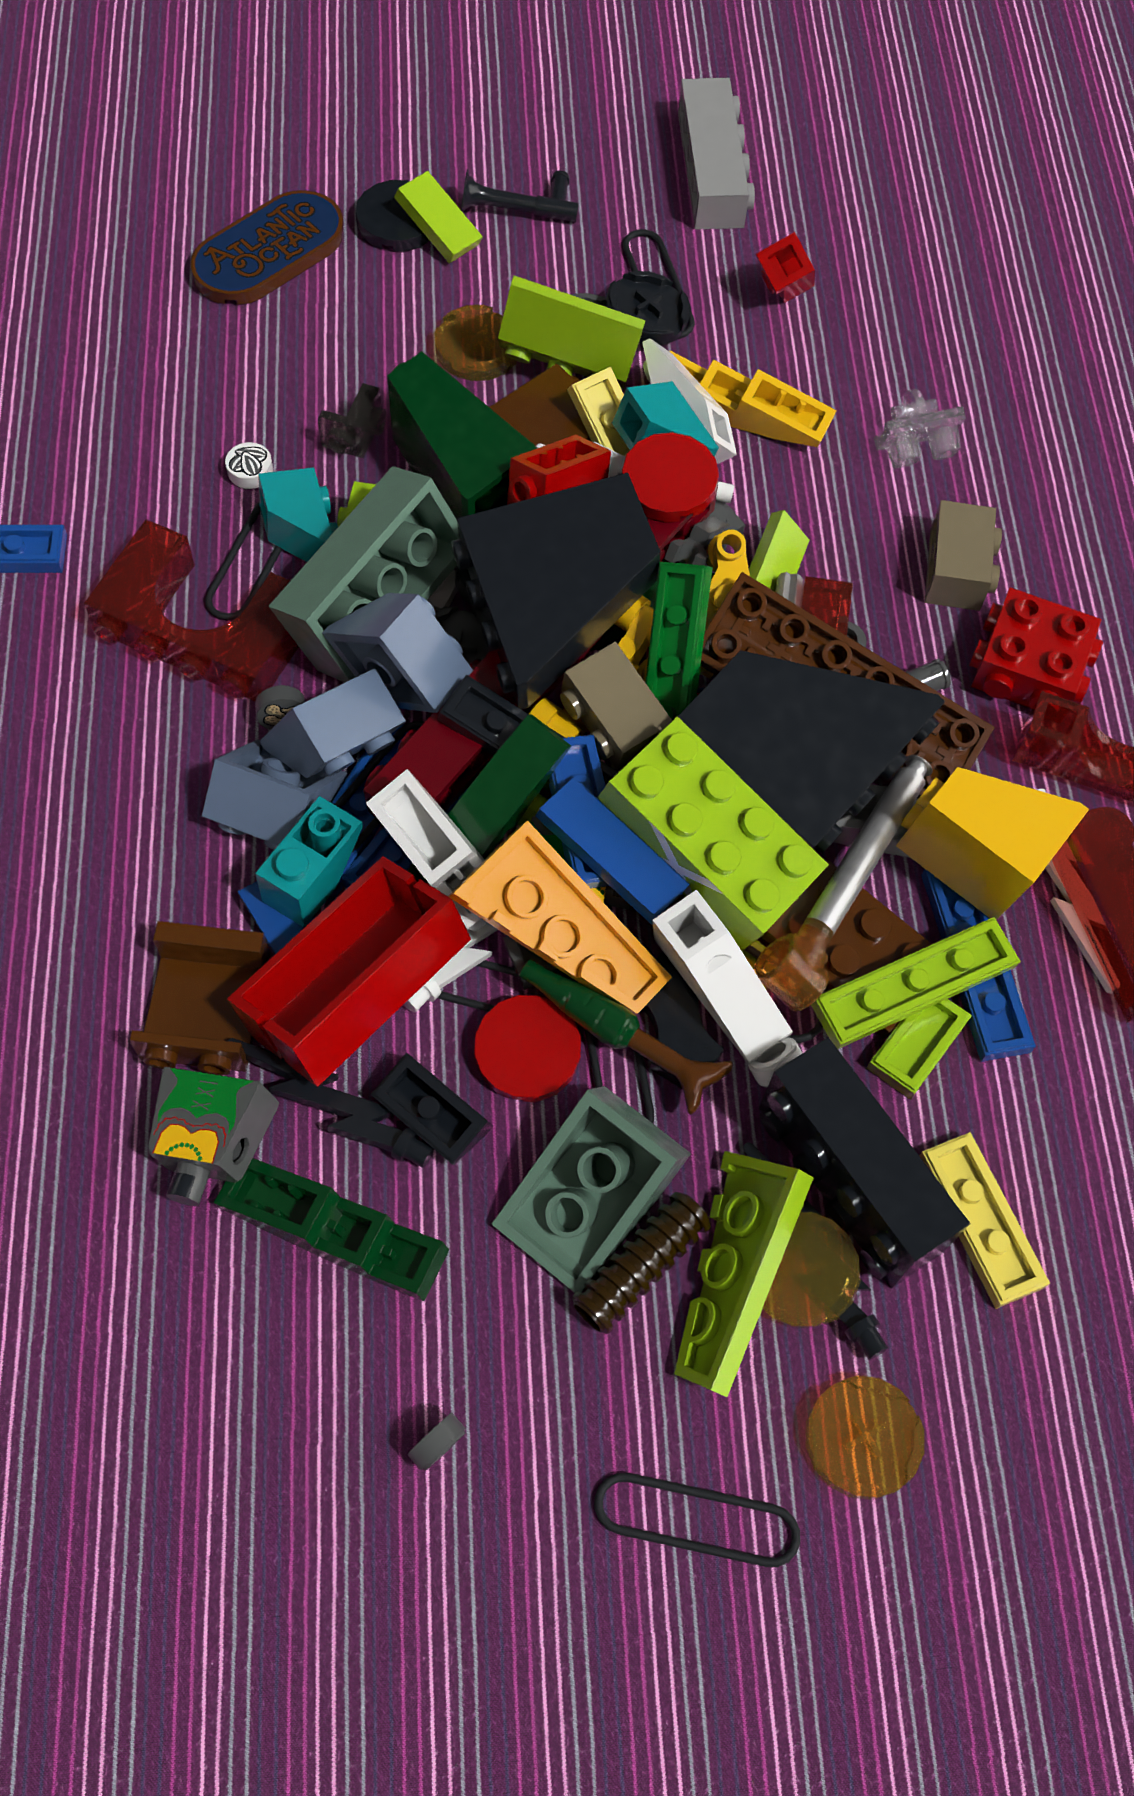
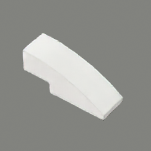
[366,769,488,932]

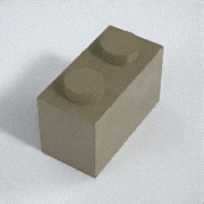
[924,500,1002,611]
[560,641,672,771]

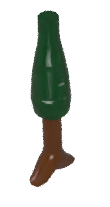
[519,959,733,1115]

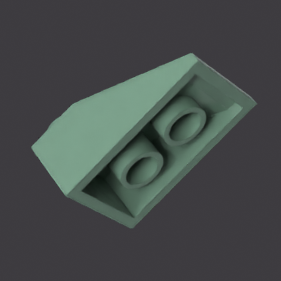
[492,1086,691,1293]

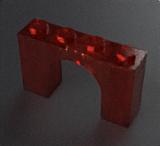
[84,519,299,702]

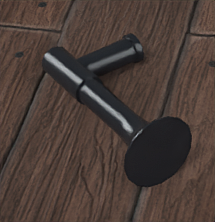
[461,169,579,223]

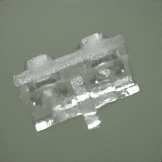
[873,389,966,469]

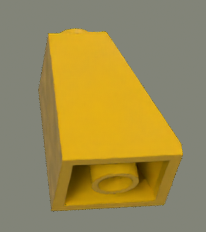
[896,767,1089,920]

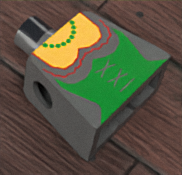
[148,1067,279,1206]

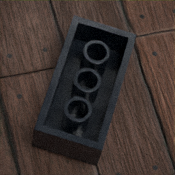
[759,1037,971,1289]

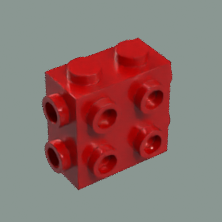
[507,434,611,505]
[969,587,1103,719]

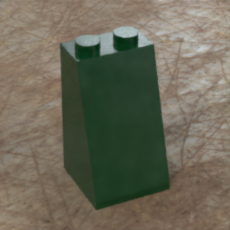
[387,351,538,520]

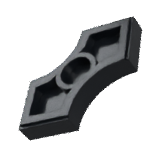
[642,953,724,1089]

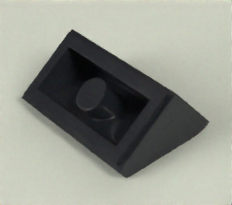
[371,1052,493,1165]

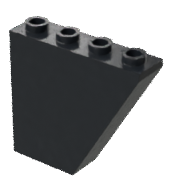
[451,472,661,710]
[678,650,945,853]

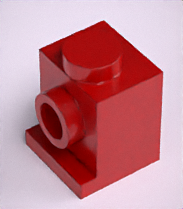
[756,232,815,303]

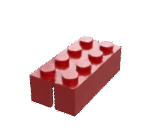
[227,856,471,1087]

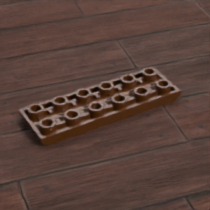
[701,572,995,799]

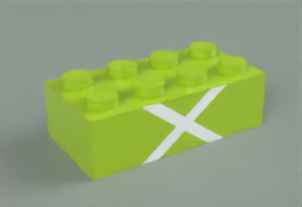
[597,716,829,951]

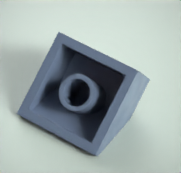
[322,593,473,713]
[260,668,406,778]
[202,739,347,850]

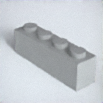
[678,78,755,229]

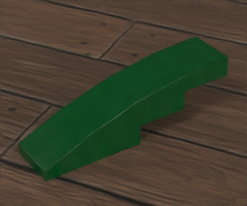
[408,714,571,888]
[214,1158,449,1301]

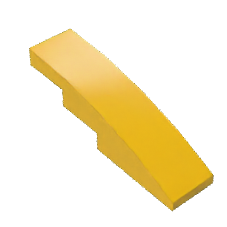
[669,350,837,447]

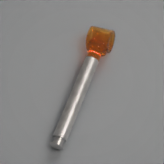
[753,755,932,1011]

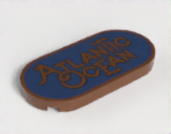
[191,190,344,305]

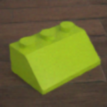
[498,275,645,389]

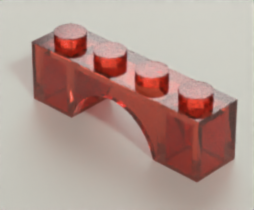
[1013,691,1134,803]

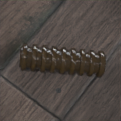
[572,1192,711,1334]

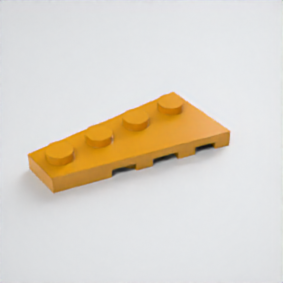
[448,820,672,1015]

